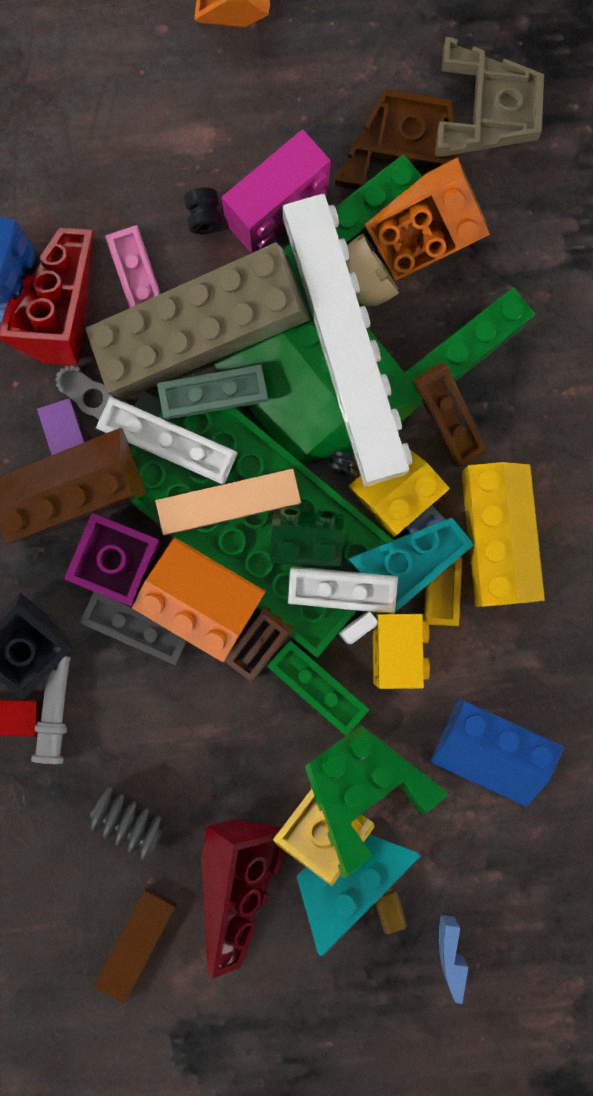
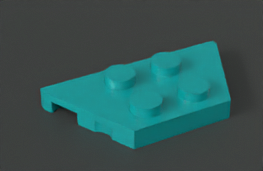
[297,834,421,957]

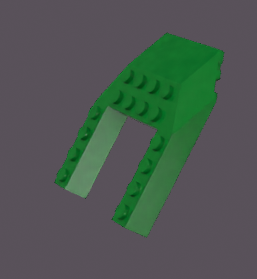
[212,154,535,464]

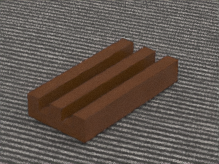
[224,606,294,683]

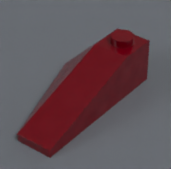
[201,819,284,979]

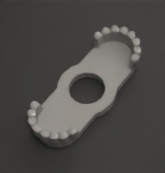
[55,365,123,420]

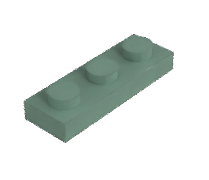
[157,364,268,420]

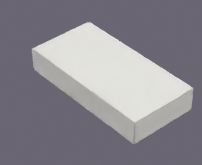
[338,612,378,644]

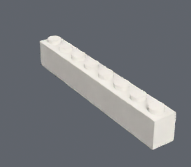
[283,193,413,487]

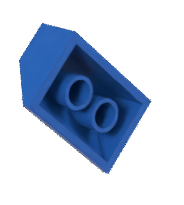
[430,698,564,807]

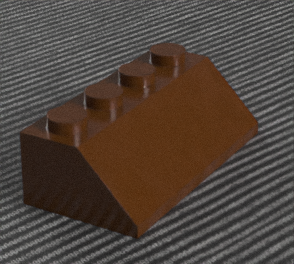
[0,428,147,544]

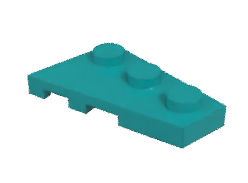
[348,518,475,612]

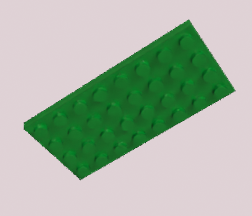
[130,373,393,658]

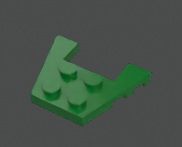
[305,726,448,878]

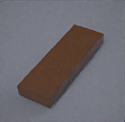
[412,362,487,468]
[93,887,177,1004]

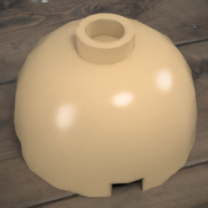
[346,234,399,307]

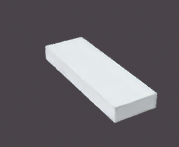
[288,566,398,614]

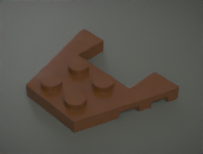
[335,89,462,190]

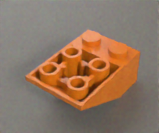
[365,157,490,281]

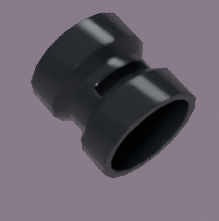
[184,187,223,235]

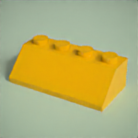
[461,462,545,607]

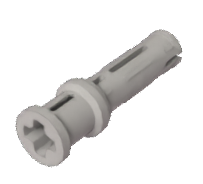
[31,656,71,764]

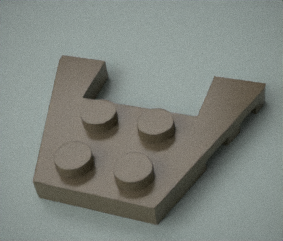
[435,37,544,157]

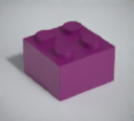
[64,513,164,606]

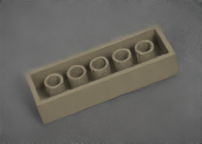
[85,243,311,399]

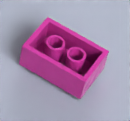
[221,129,331,253]

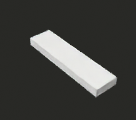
[96,396,238,485]

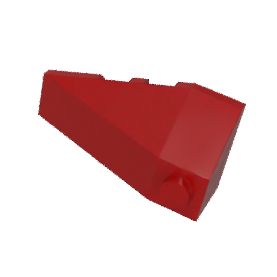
[0,228,94,366]

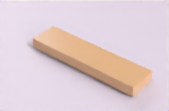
[155,469,301,536]

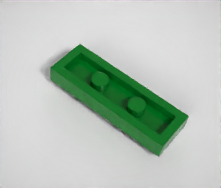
[267,640,369,736]

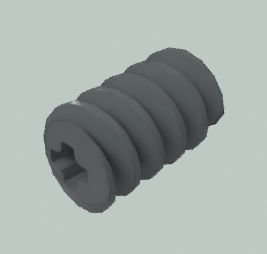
[88,786,168,861]

